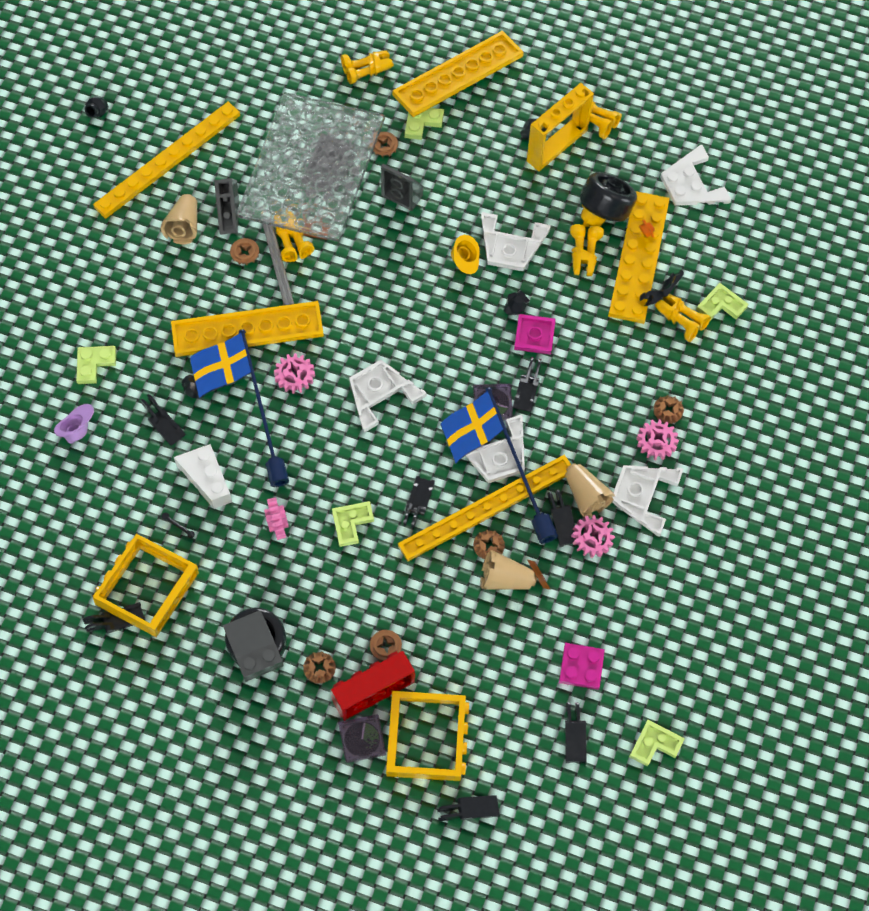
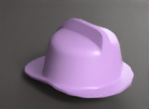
[54,404,94,444]

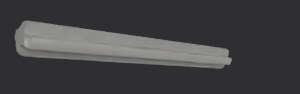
[262,216,294,305]

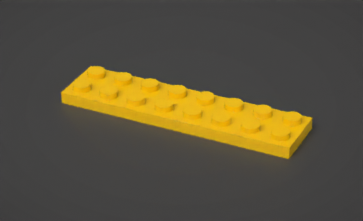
[392,31,524,117]
[608,191,670,324]
[171,301,324,357]

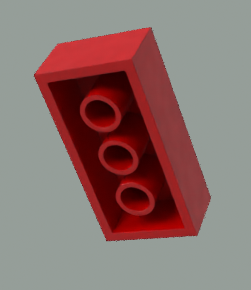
[331,651,415,721]

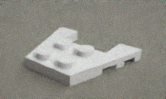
[660,145,731,206]
[481,212,551,271]
[349,360,426,433]
[465,414,525,483]
[612,465,684,537]

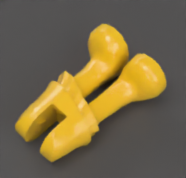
[341,50,394,84]
[572,101,622,139]
[274,212,314,262]
[570,224,604,276]
[655,294,711,342]

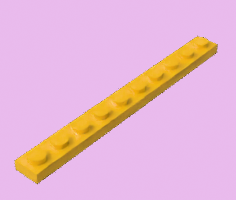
[93,101,240,219]
[398,454,571,562]

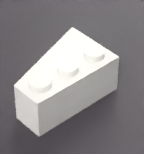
[174,444,232,509]

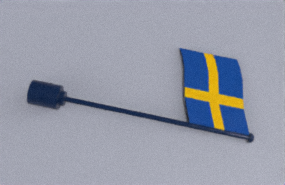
[190,329,289,487]
[440,387,558,544]

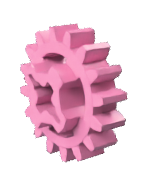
[274,353,315,394]
[636,419,679,460]
[264,497,289,540]
[571,515,615,558]

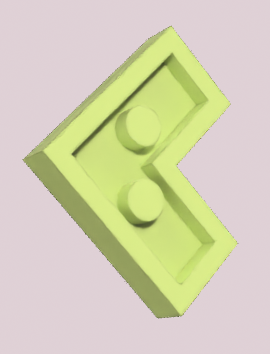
[405,108,444,140]
[696,283,749,321]
[76,346,116,384]
[332,501,374,547]
[629,720,685,767]

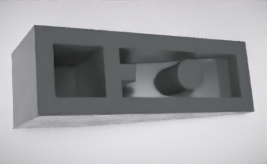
[214,178,239,235]

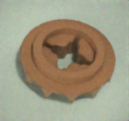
[370,132,398,158]
[230,238,259,265]
[653,395,684,424]
[473,530,505,559]
[370,630,402,661]
[303,651,336,684]

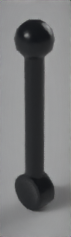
[161,513,195,538]

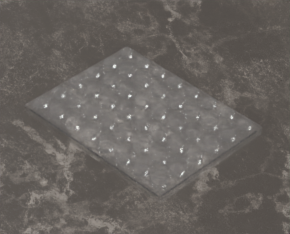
[236,92,385,242]

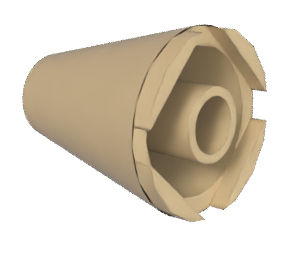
[161,194,197,245]
[565,463,615,518]
[480,550,537,590]

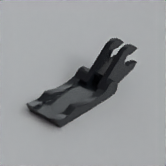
[640,269,684,306]
[512,357,542,412]
[140,394,186,446]
[403,476,435,528]
[547,490,576,547]
[82,602,145,633]
[565,703,587,763]
[437,795,500,821]

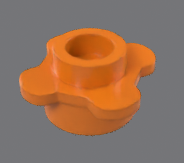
[639,219,655,238]

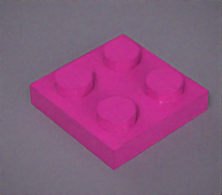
[514,314,556,355]
[559,643,605,690]

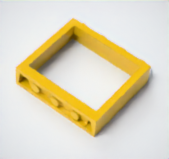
[527,83,594,171]
[93,534,199,638]
[386,691,469,781]

